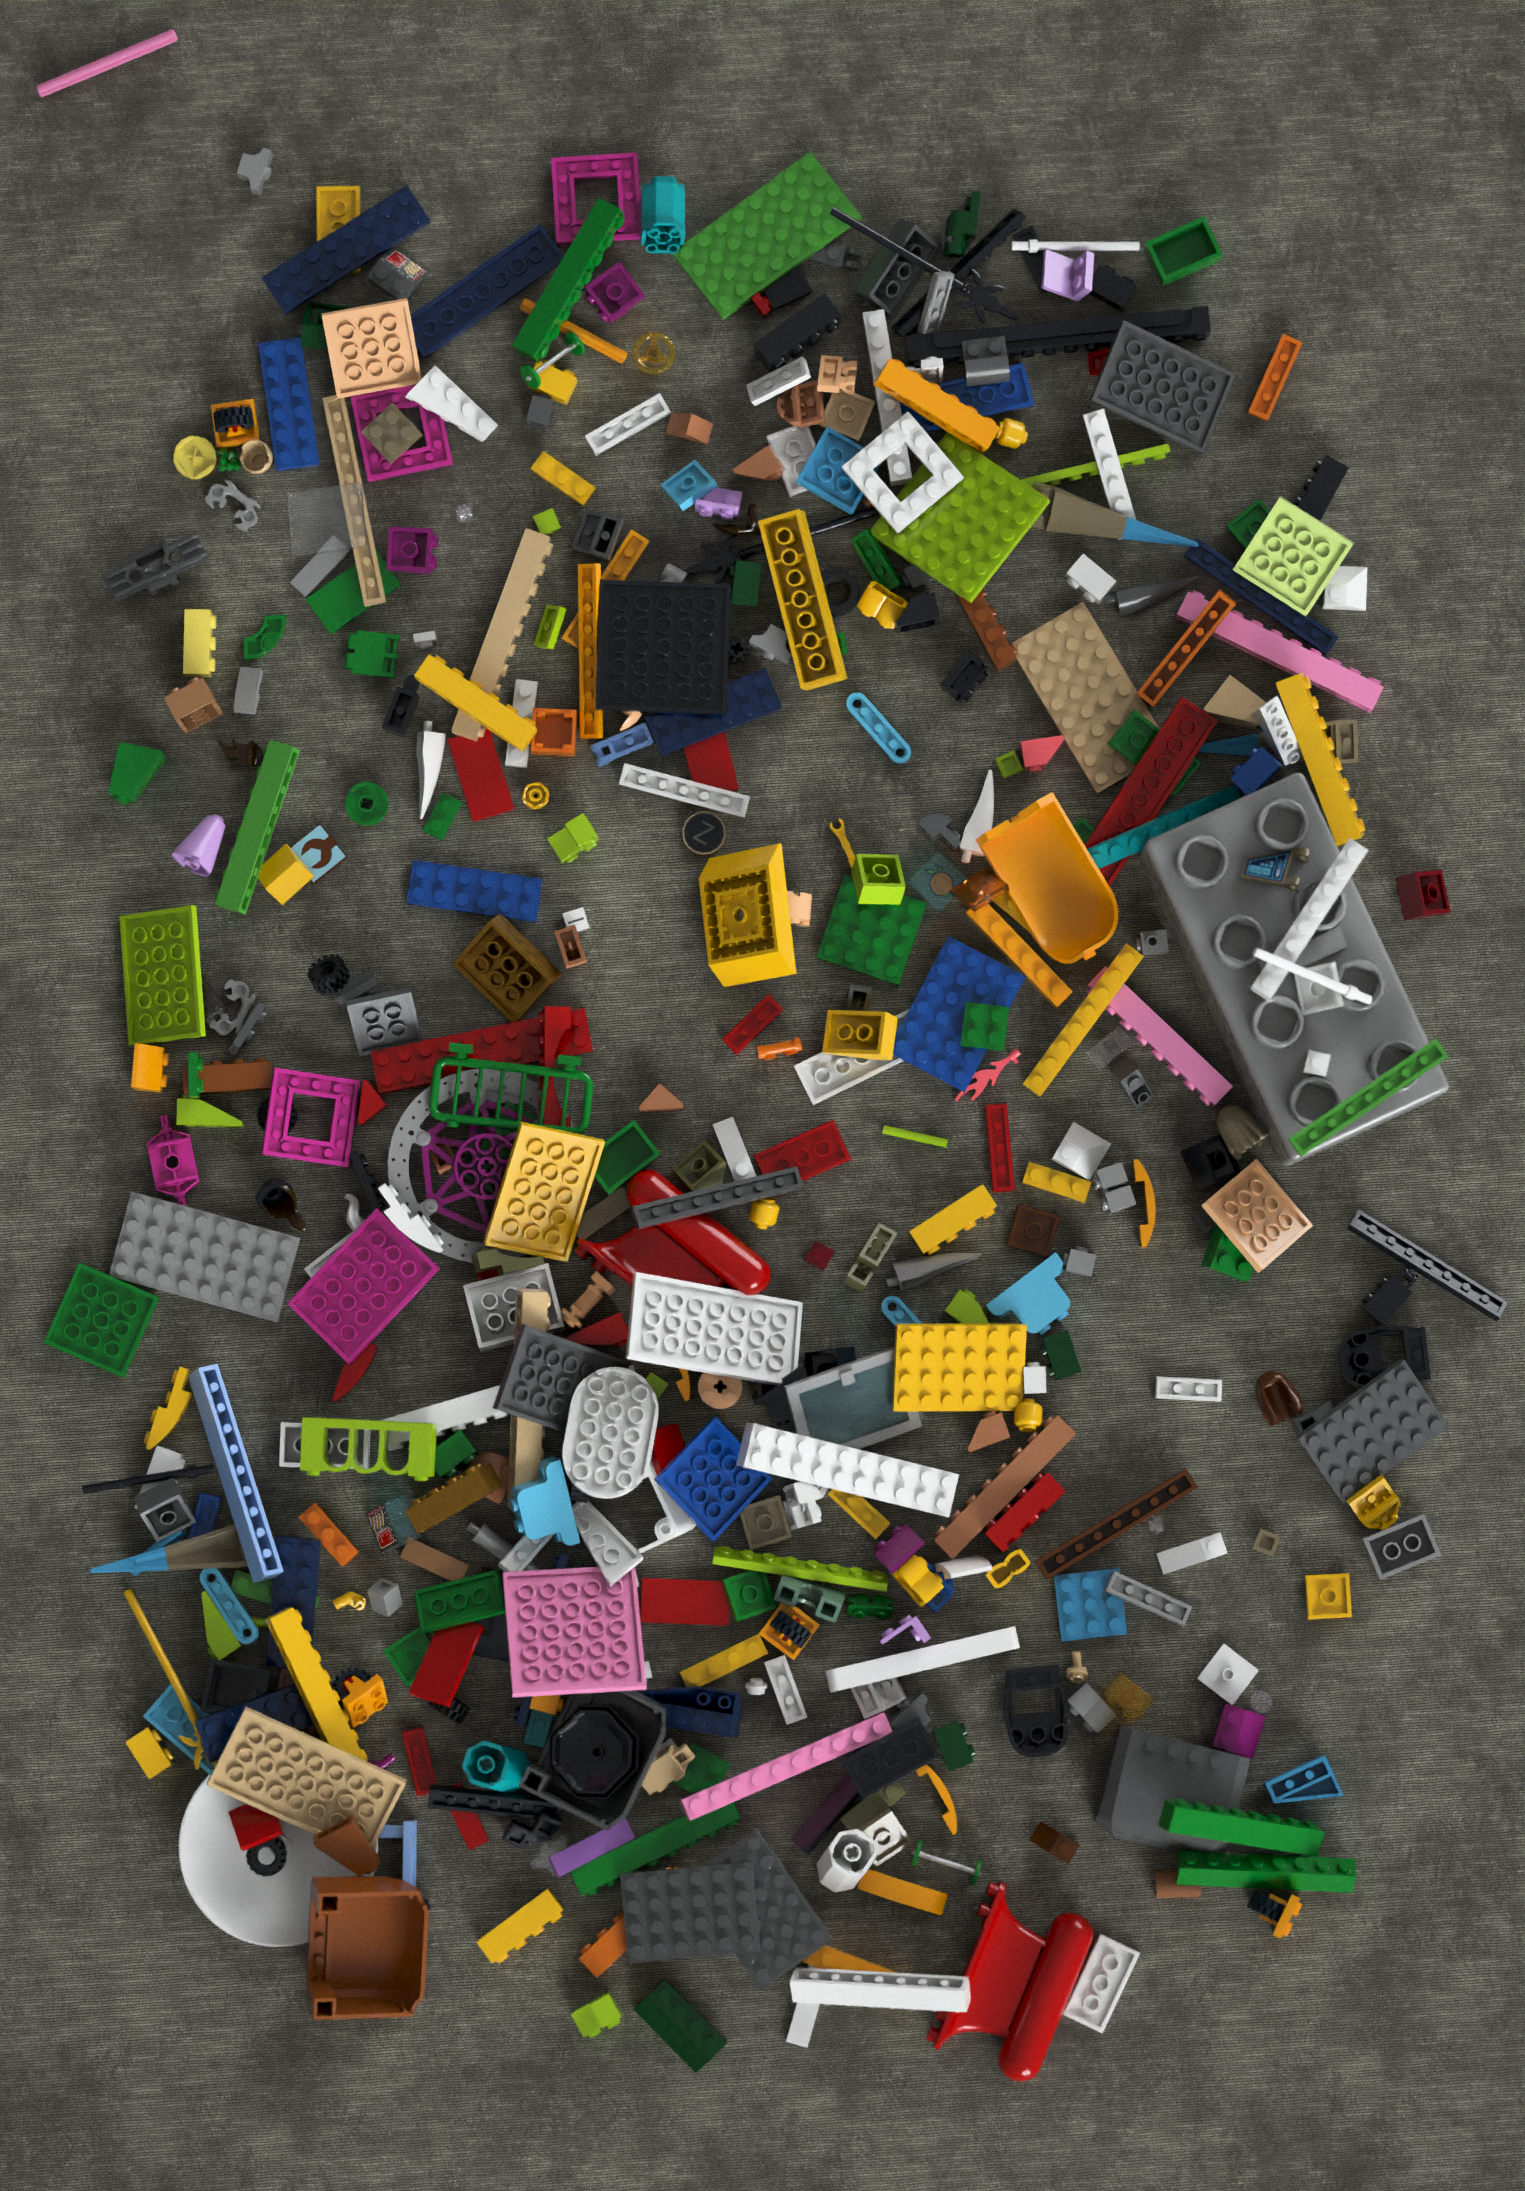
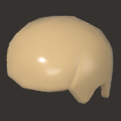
[240,439,273,474]

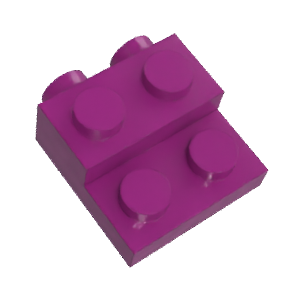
[584,261,645,325]
[386,527,438,575]

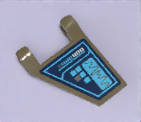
[1240,847,1310,892]

